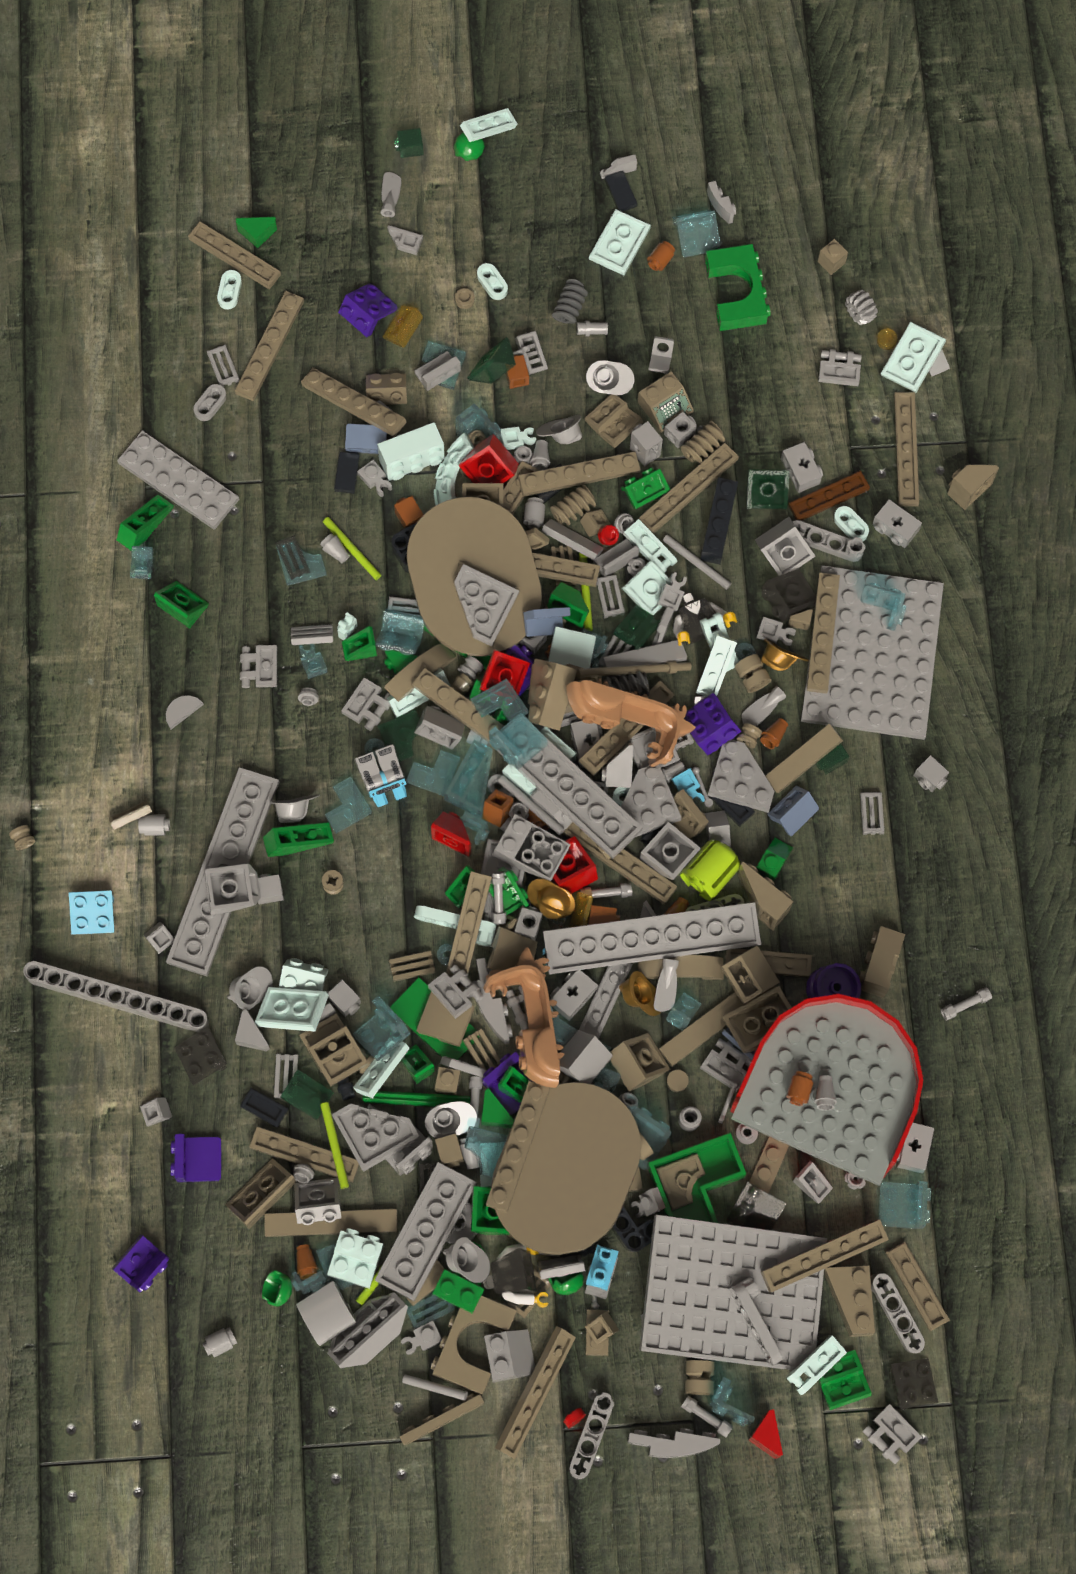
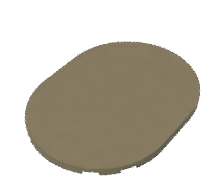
[407,497,542,656]
[492,1083,641,1255]

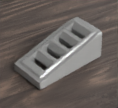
[515,331,548,375]

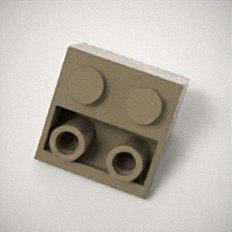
[721,946,780,1004]

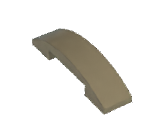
[384,643,457,702]
[638,955,724,980]

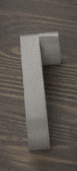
[793,520,865,562]
[870,1273,925,1353]
[730,1277,783,1366]
[569,1393,614,1480]

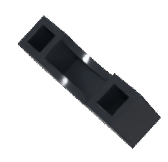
[701,477,738,565]

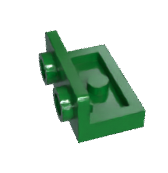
[489,867,529,916]
[432,1269,484,1314]

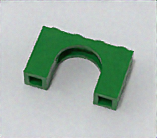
[705,244,770,331]

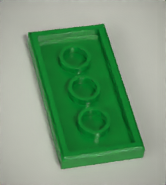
[389,978,480,1060]

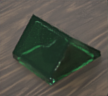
[467,337,516,384]
[746,469,790,509]

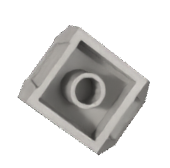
[205,864,261,915]

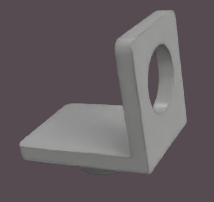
[649,336,674,373]

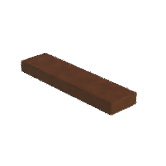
[788,471,870,521]

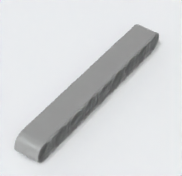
[23,961,209,1032]

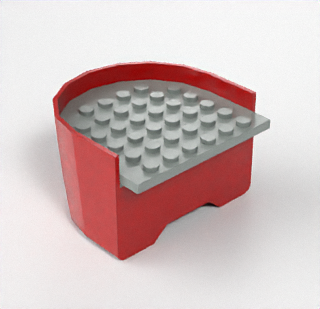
[730,994,923,1186]

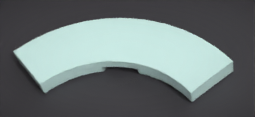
[434,433,474,505]

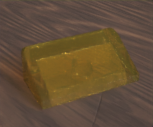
[383,305,423,348]
[569,892,593,928]

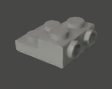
[294,1178,341,1225]

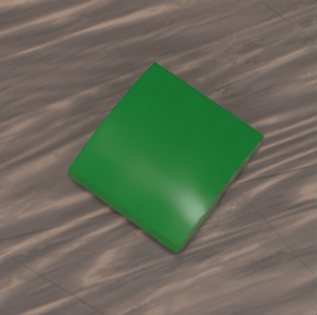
[818,1350,872,1410]

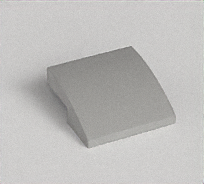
[296,1281,357,1346]

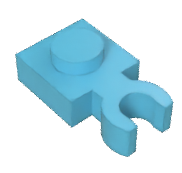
[671,769,705,803]

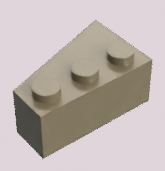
[528,659,577,731]
[859,926,905,998]
[824,1266,875,1337]

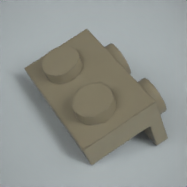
[366,373,407,405]
[672,789,709,839]

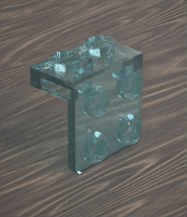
[860,583,907,631]
[375,609,425,655]
[489,714,548,770]
[632,1107,672,1170]
[879,1181,931,1229]

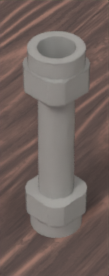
[491,871,506,924]
[580,883,632,902]
[940,987,992,1021]
[469,1076,483,1130]
[681,1396,733,1438]

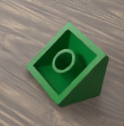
[154,581,209,629]
[471,1186,510,1235]

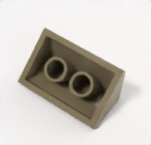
[226,1158,296,1229]

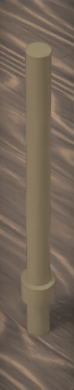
[576,661,692,677]

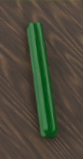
[363,1091,470,1107]

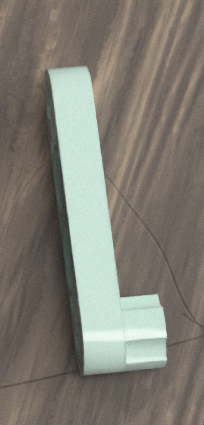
[414,906,497,947]

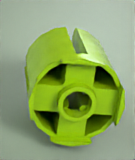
[680,839,740,901]

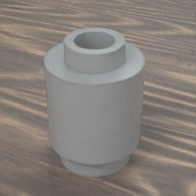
[523,498,545,529]
[138,814,170,836]
[678,1106,702,1132]
[202,1327,237,1358]

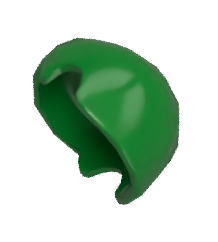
[453,132,485,161]
[262,1270,293,1307]
[548,1272,584,1295]

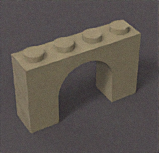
[431,1296,517,1396]

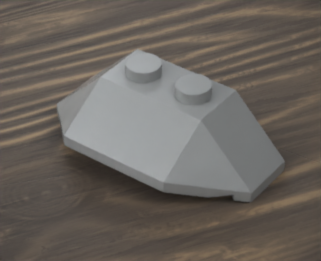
[327,1292,408,1368]

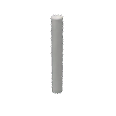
[403,1374,468,1400]

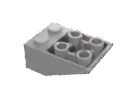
[492,814,571,881]

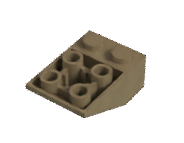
[738,862,793,931]

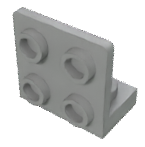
[385,1127,433,1176]

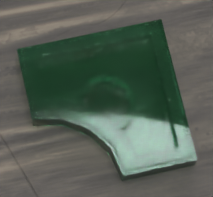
[378,709,420,762]

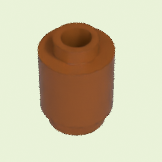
[647,241,675,271]
[786,1071,813,1106]

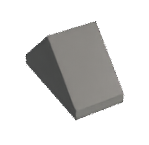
[704,811,731,848]
[235,1009,270,1051]
[793,1161,833,1204]

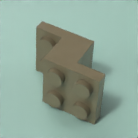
[299,1013,368,1087]

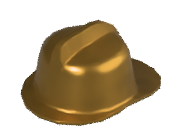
[762,639,810,671]
[527,879,575,919]
[619,971,661,1016]

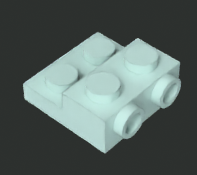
[327,1228,383,1289]

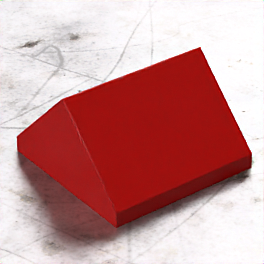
[479,650,530,702]
[748,1409,783,1459]

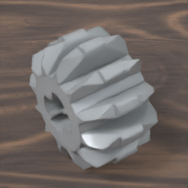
[845,290,878,325]

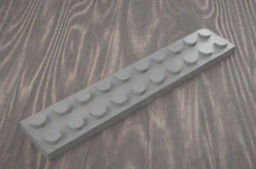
[166,767,279,977]
[543,902,761,974]

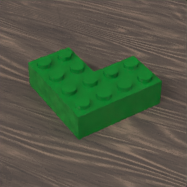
[647,1133,746,1223]

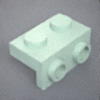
[279,958,328,991]

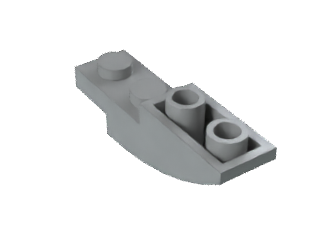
[472,958,513,1044]
[628,1428,720,1458]

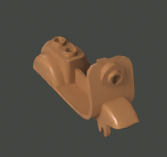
[566,679,696,767]
[483,947,564,1088]

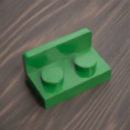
[620,467,670,509]

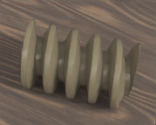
[681,420,726,464]
[550,485,596,526]

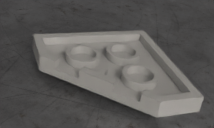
[454,564,519,647]
[708,739,774,813]
[621,765,682,837]
[332,1104,421,1172]

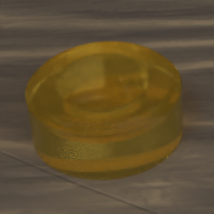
[877,329,897,350]

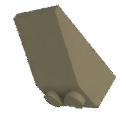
[722,986,792,1054]

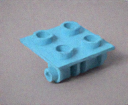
[69,890,114,935]

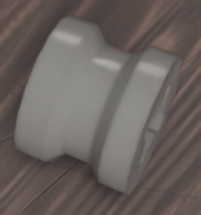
[458,655,484,681]

